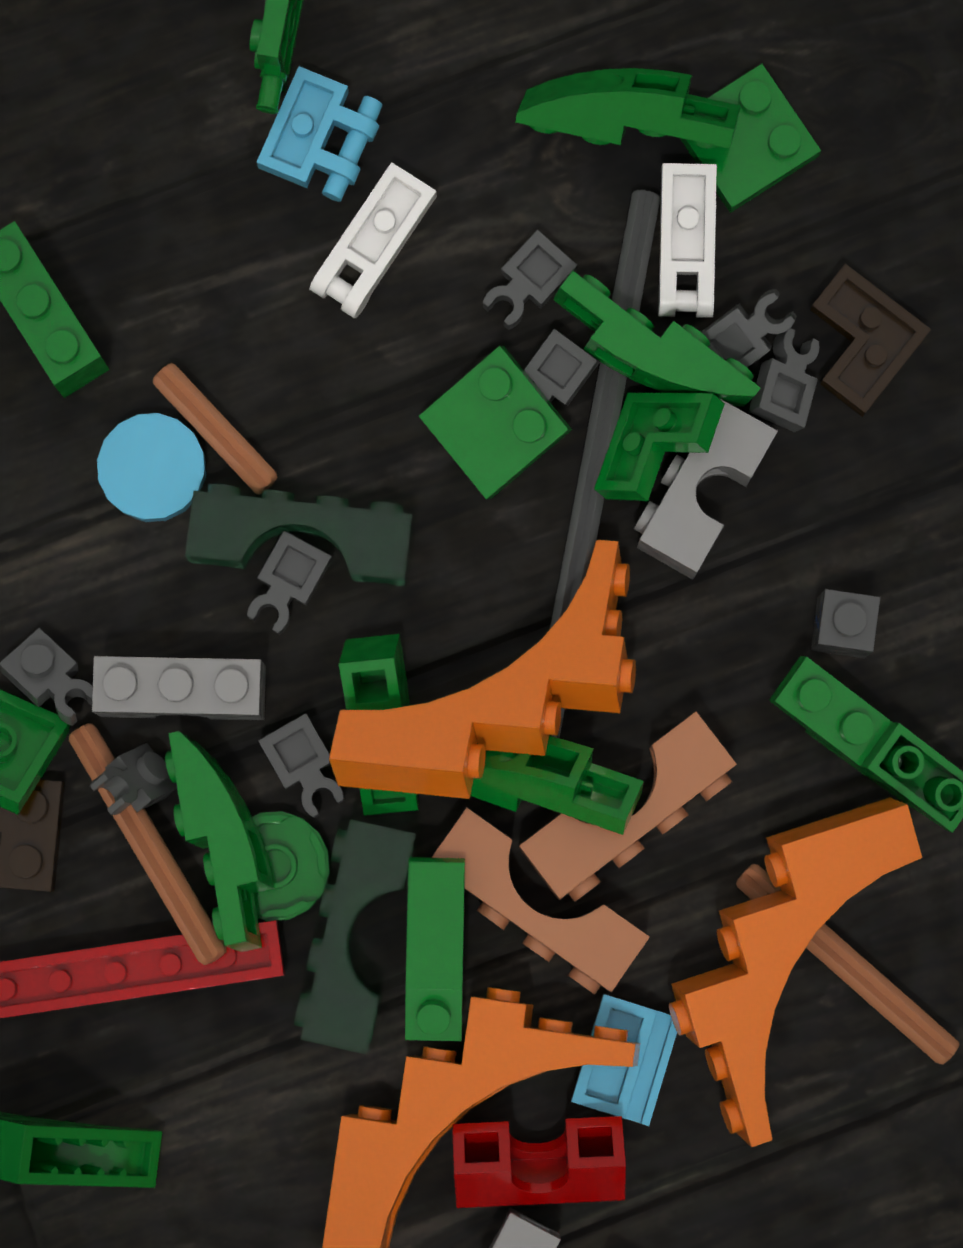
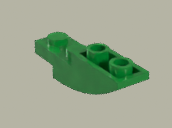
[515,68,741,149]
[553,271,761,407]
[769,656,963,833]
[165,731,274,952]
[470,736,644,835]

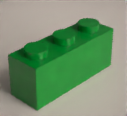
[0,221,110,398]

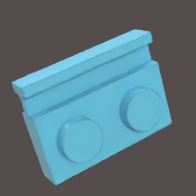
[571,994,677,1126]

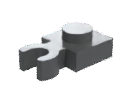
[483,230,578,330]
[701,289,797,367]
[749,328,819,432]
[524,329,600,406]
[247,531,333,635]
[0,628,93,726]
[258,714,345,818]
[90,743,177,815]

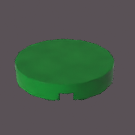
[252,811,330,921]

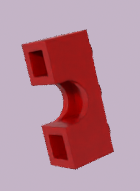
[452,1116,626,1208]

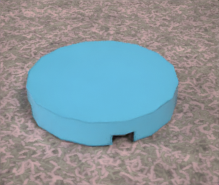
[97,413,206,522]

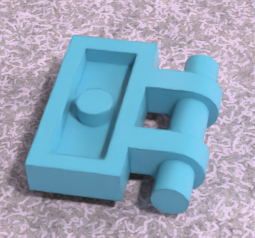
[256,66,383,202]

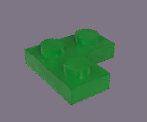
[594,393,725,501]

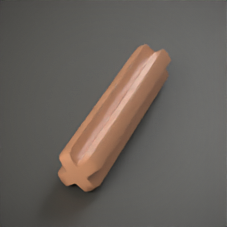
[153,363,278,495]

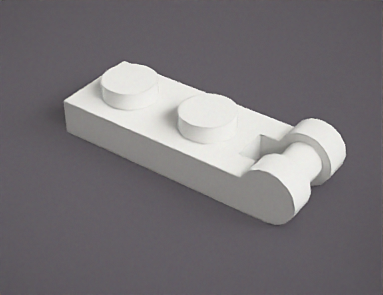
[309,162,437,319]
[658,163,717,318]

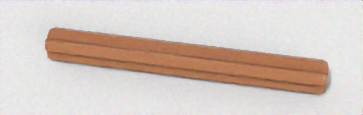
[68,723,227,965]
[736,864,959,1065]

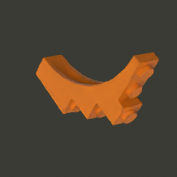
[329,540,636,799]
[669,797,922,1147]
[322,987,641,1248]

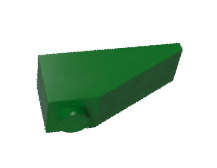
[339,634,419,816]
[405,857,465,1041]

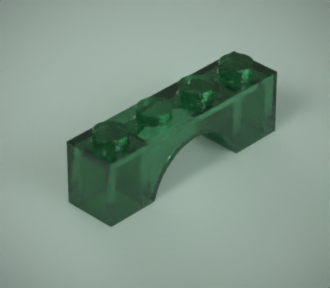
[185,484,413,587]
[294,819,417,1054]

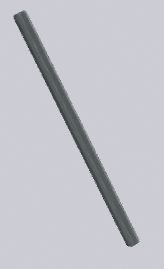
[549,190,660,738]

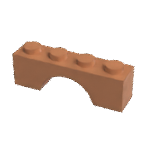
[519,712,737,902]
[432,808,650,995]

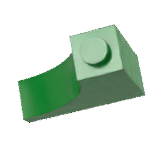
[0,1112,162,1188]

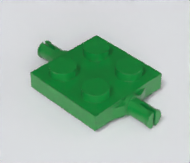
[250,0,304,114]

